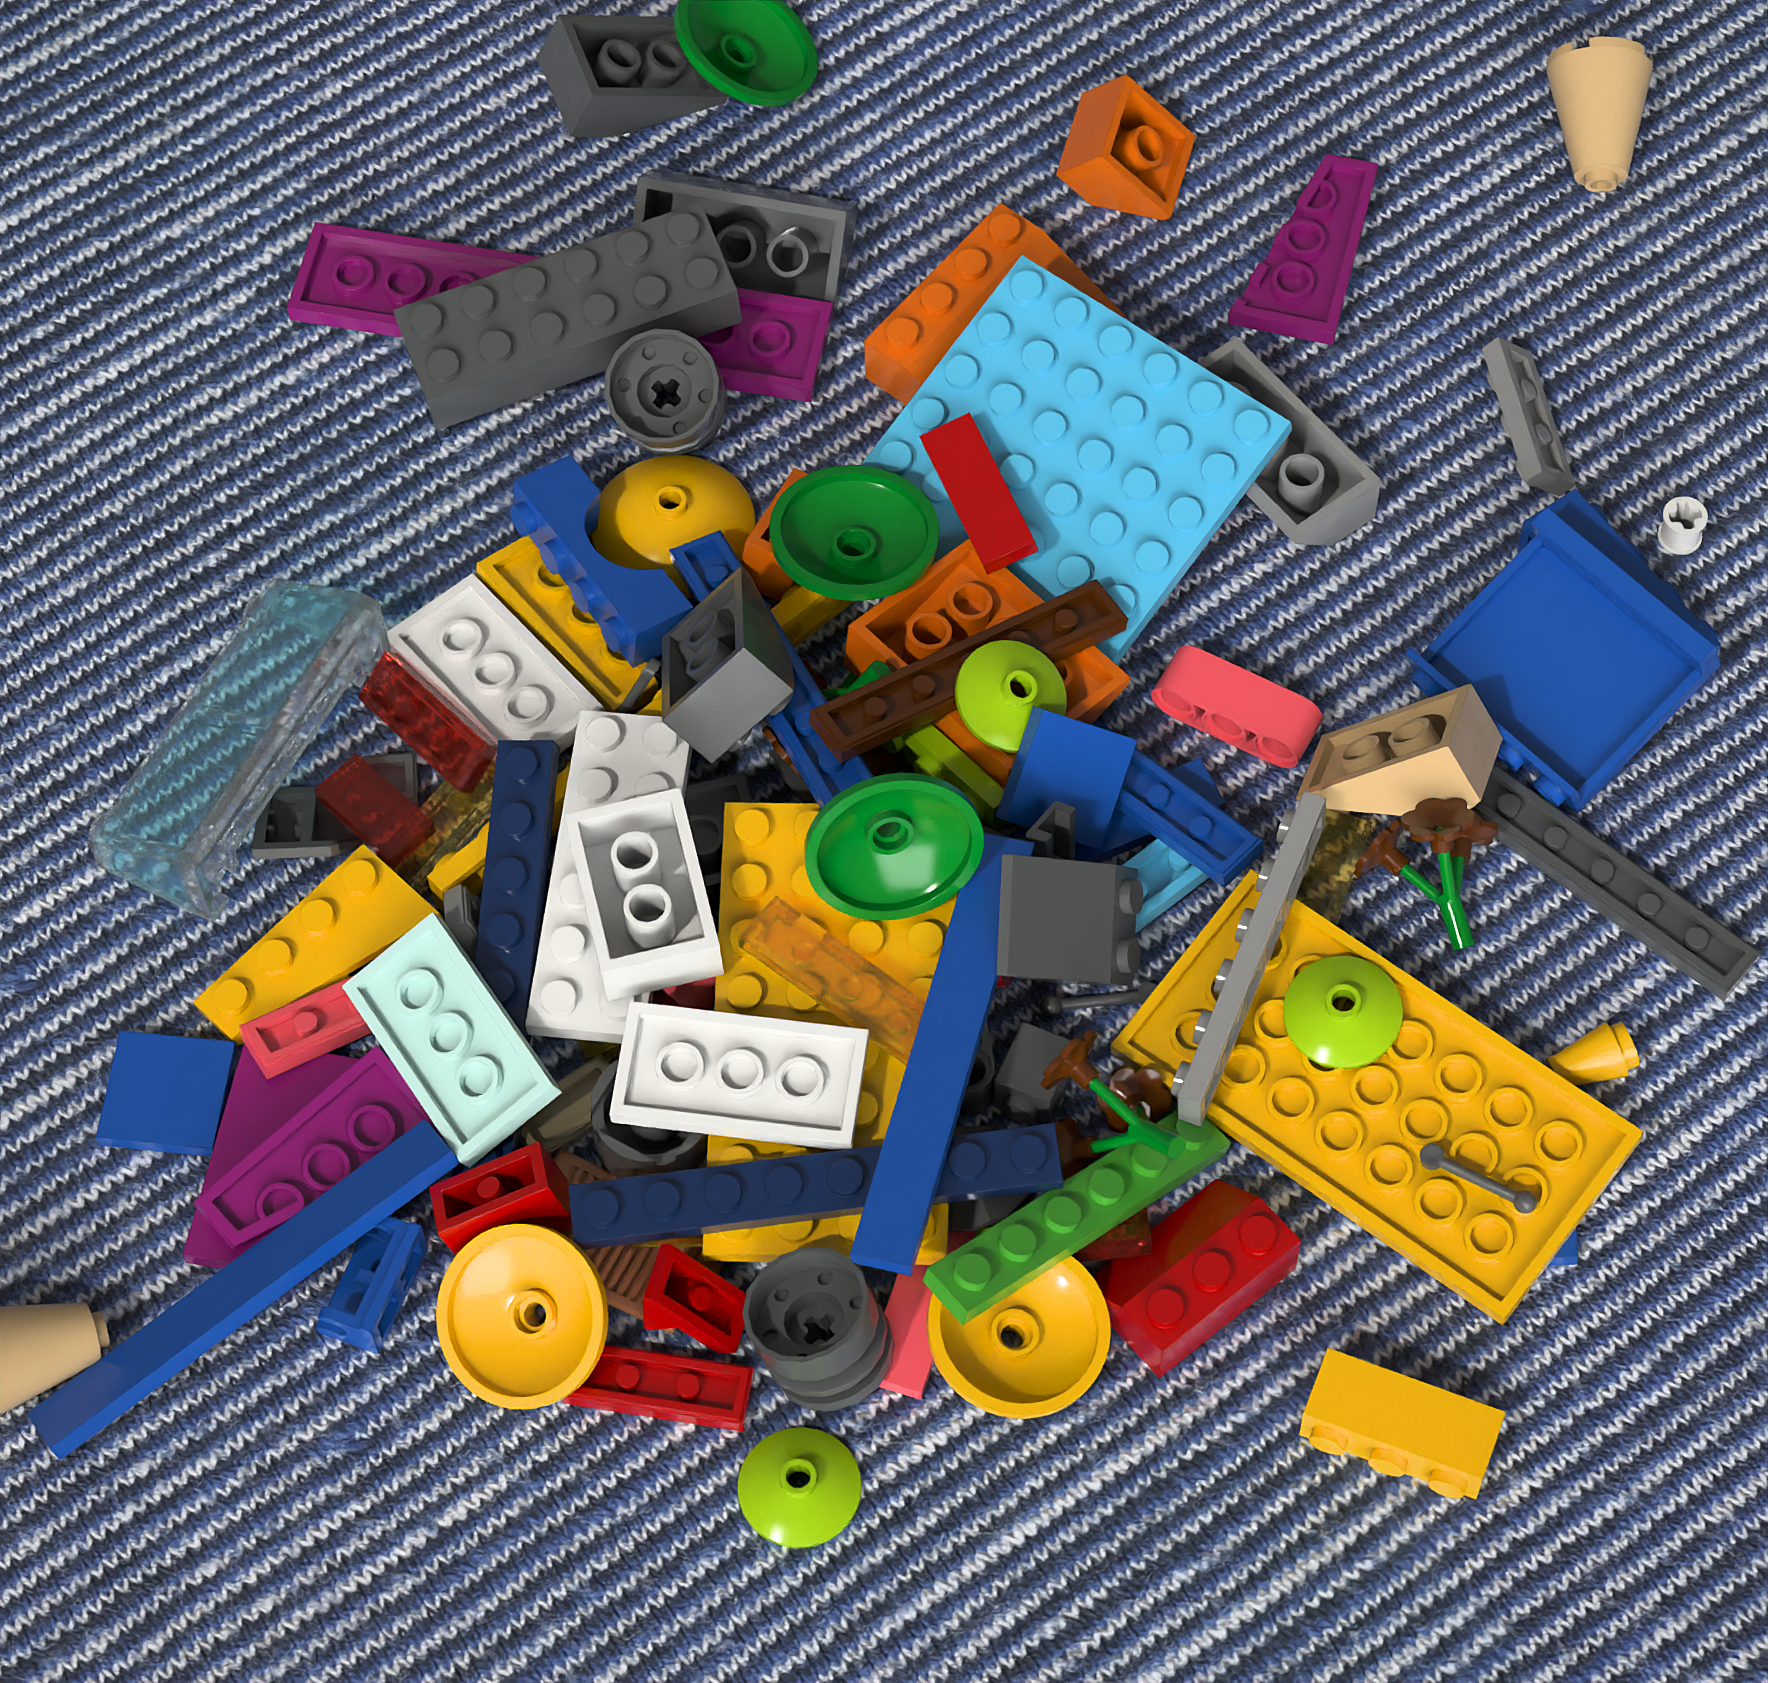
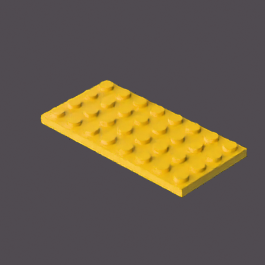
[702,802,958,1265]
[1110,869,1644,1325]

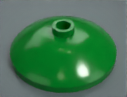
[674,0,818,107]
[769,465,939,601]
[803,773,984,921]

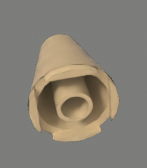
[1546,36,1653,193]
[0,1302,110,1415]

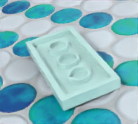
[342,912,562,1168]

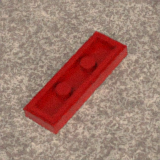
[919,412,1038,575]
[562,1344,755,1432]

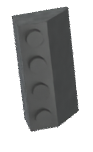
[632,169,858,315]

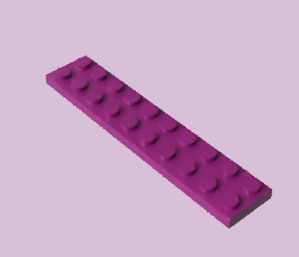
[287,222,834,403]

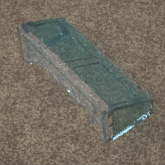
[87,577,393,923]

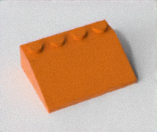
[864,203,1126,405]
[843,539,1131,789]

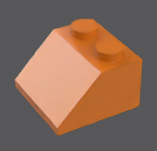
[1056,74,1196,221]

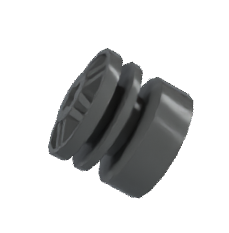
[604,329,728,456]
[742,1247,895,1411]

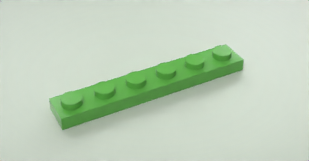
[923,1110,1231,1325]

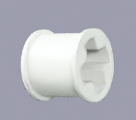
[1657,497,1708,555]

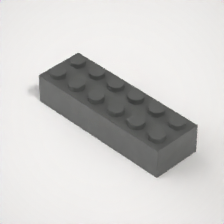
[393,201,742,430]

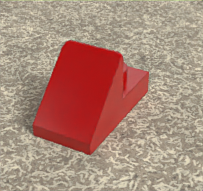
[643,1243,746,1355]

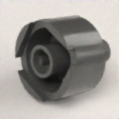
[591,1059,708,1179]

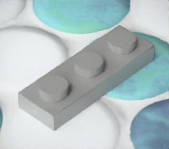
[1482,337,1575,496]

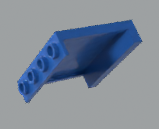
[1405,507,1721,814]

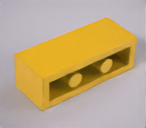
[1299,1348,1506,1499]

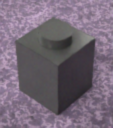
[994,1022,1072,1125]

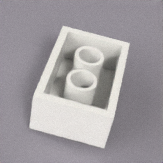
[564,787,724,1002]

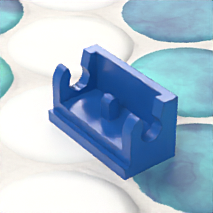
[316,1216,428,1355]

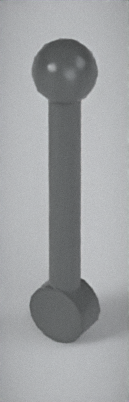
[616,657,662,714]
[1039,982,1158,1017]
[1420,1143,1537,1214]

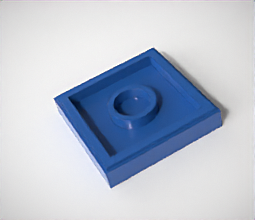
[996,706,1137,850]
[96,1030,238,1157]

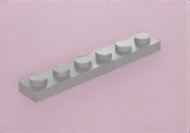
[1171,791,1326,1127]

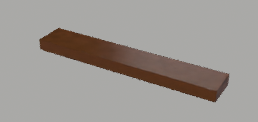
[809,579,1129,764]

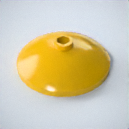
[591,455,756,598]
[436,1223,608,1410]
[926,1256,1111,1419]

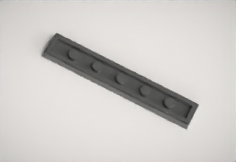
[1471,763,1762,1001]

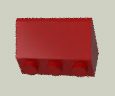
[1092,1179,1301,1378]

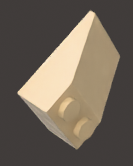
[1296,683,1503,816]

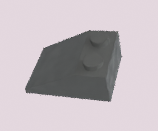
[537,14,729,137]
[662,566,794,763]
[996,854,1143,986]

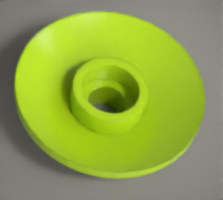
[955,640,1067,753]
[1283,956,1403,1069]
[737,1427,862,1548]

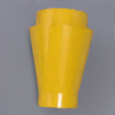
[1546,1022,1640,1086]

